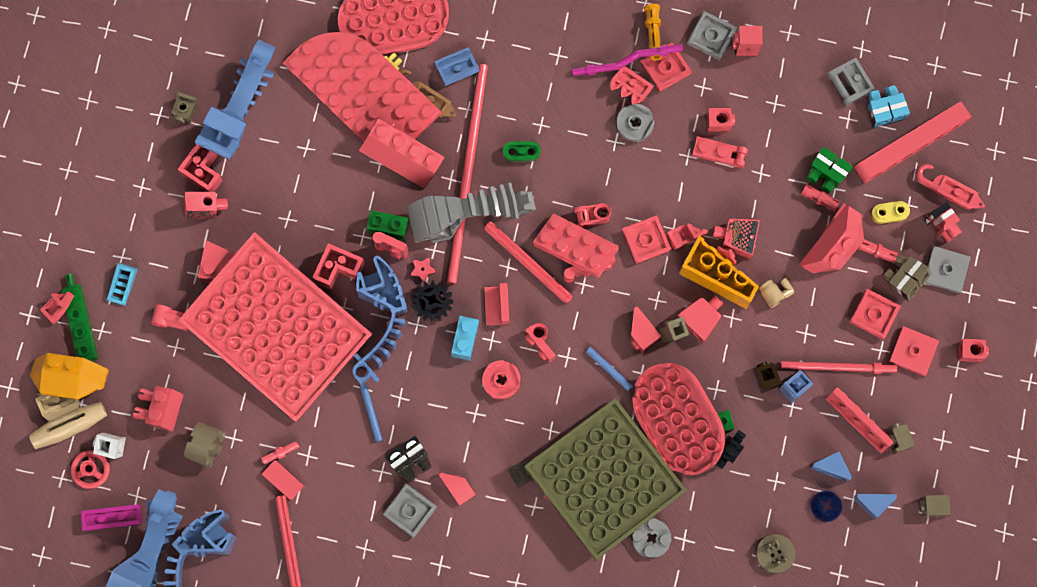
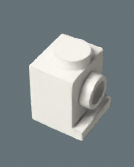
[93,433,126,459]

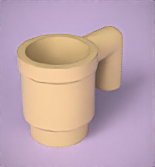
[759,278,794,308]

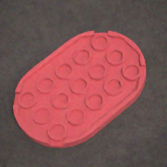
[338,0,449,56]
[632,363,725,475]

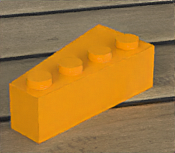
[679,235,759,309]

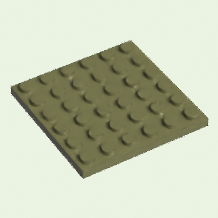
[524,398,687,561]

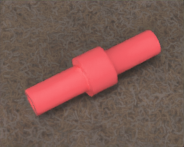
[261,441,300,465]

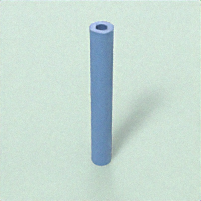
[586,347,633,391]
[360,385,383,442]

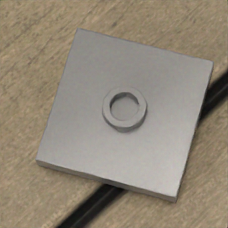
[687,11,737,61]
[925,246,971,294]
[382,483,437,538]

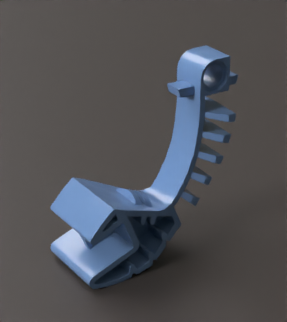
[195,39,276,160]
[352,256,408,386]
[106,489,183,587]
[163,510,237,587]

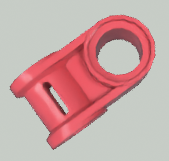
[574,203,611,228]

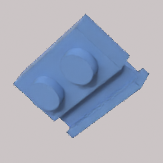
[434,47,480,86]

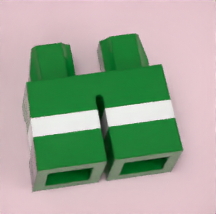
[807,146,853,194]

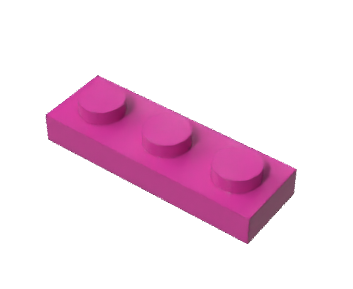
[81,504,143,531]

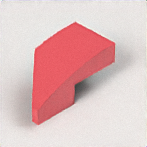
[665,223,708,251]
[40,292,74,324]
[438,472,475,506]

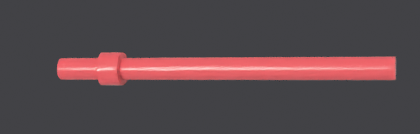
[780,361,897,374]

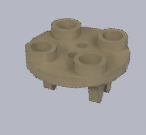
[756,534,796,574]

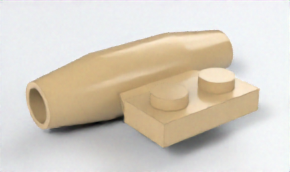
[29,395,108,449]

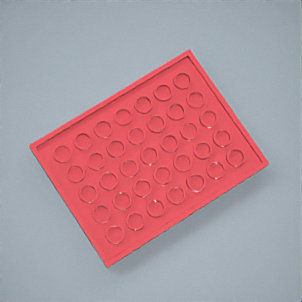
[179,232,372,422]

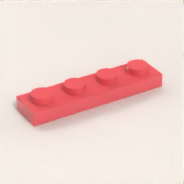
[825,387,893,454]

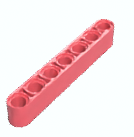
[854,101,972,183]

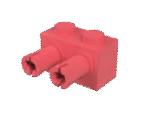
[133,386,184,432]

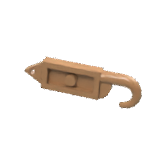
[399,69,457,119]

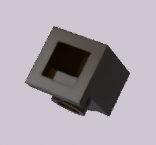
[753,361,782,393]

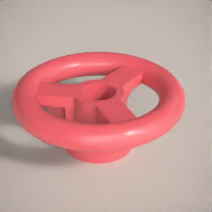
[71,450,110,489]

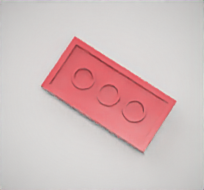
[533,213,619,278]

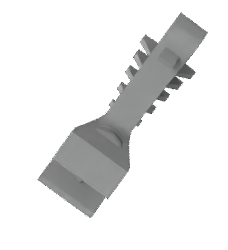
[407,183,536,243]

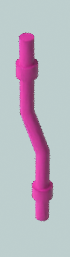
[572,44,683,76]

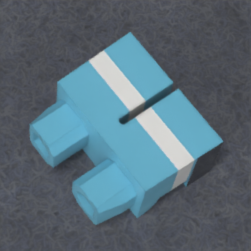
[867,85,910,128]

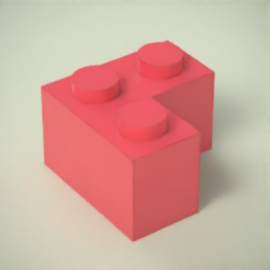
[178,144,223,192]
[312,243,365,290]

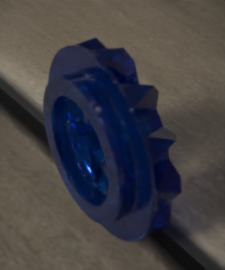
[811,490,843,522]

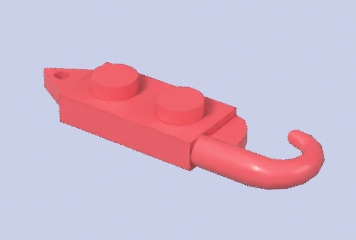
[916,164,985,211]

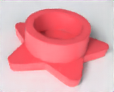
[717,246,737,265]
[411,258,436,282]

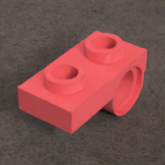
[525,323,556,363]

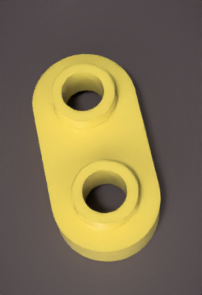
[871,201,910,224]

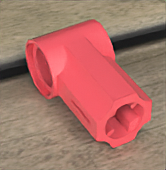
[150,304,188,331]

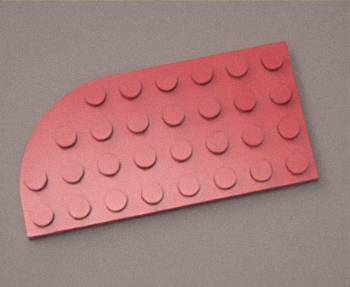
[283,32,442,142]

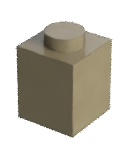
[919,495,950,517]

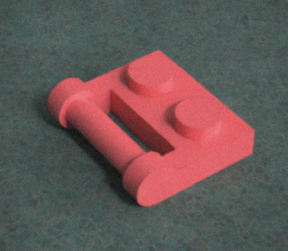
[373,232,408,260]

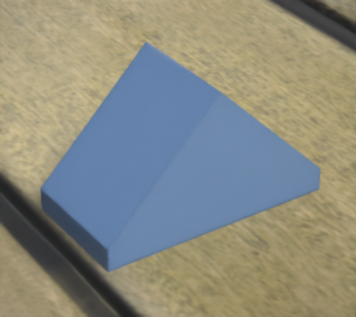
[779,370,813,404]
[811,452,852,482]
[854,494,897,519]

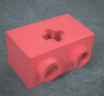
[732,26,763,56]

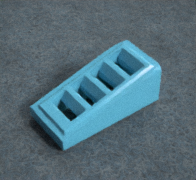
[107,263,138,306]

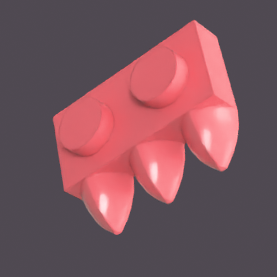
[610,66,654,105]

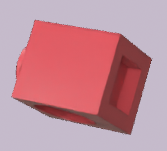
[707,108,735,132]
[959,339,989,362]

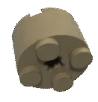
[184,422,226,468]

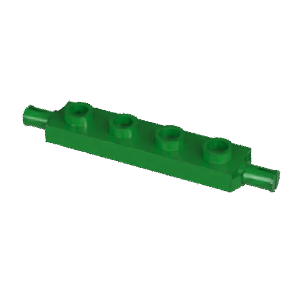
[61,274,98,362]

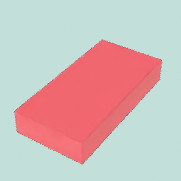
[262,460,304,500]

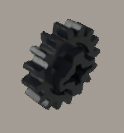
[412,280,453,323]
[715,430,746,469]

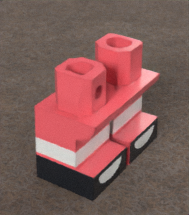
[923,202,962,243]

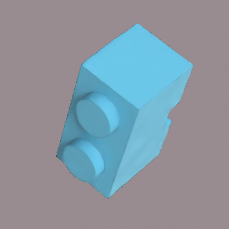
[451,316,479,361]

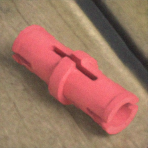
[801,184,840,212]
[858,239,898,264]

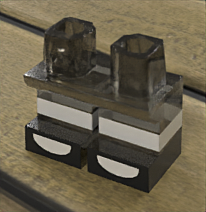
[385,436,432,483]

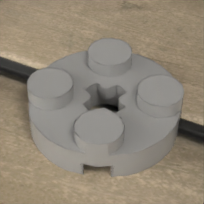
[616,104,654,142]
[632,518,671,558]

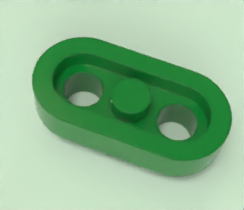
[503,141,541,162]

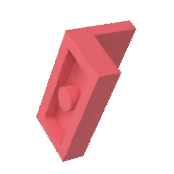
[484,283,509,325]

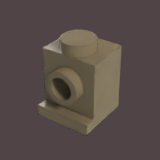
[171,92,199,124]
[658,317,689,343]
[888,423,915,455]

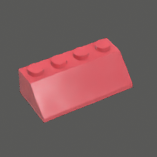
[359,118,444,189]

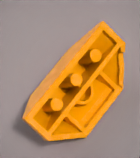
[30,353,109,400]

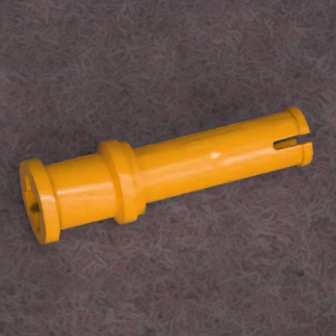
[644,4,662,61]

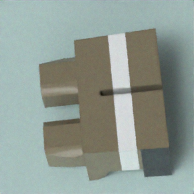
[883,255,931,302]

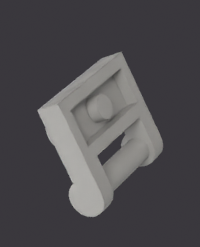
[826,58,875,107]

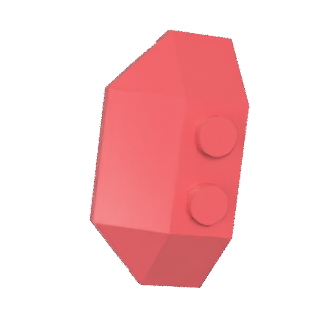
[799,205,864,273]

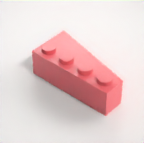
[198,241,236,284]

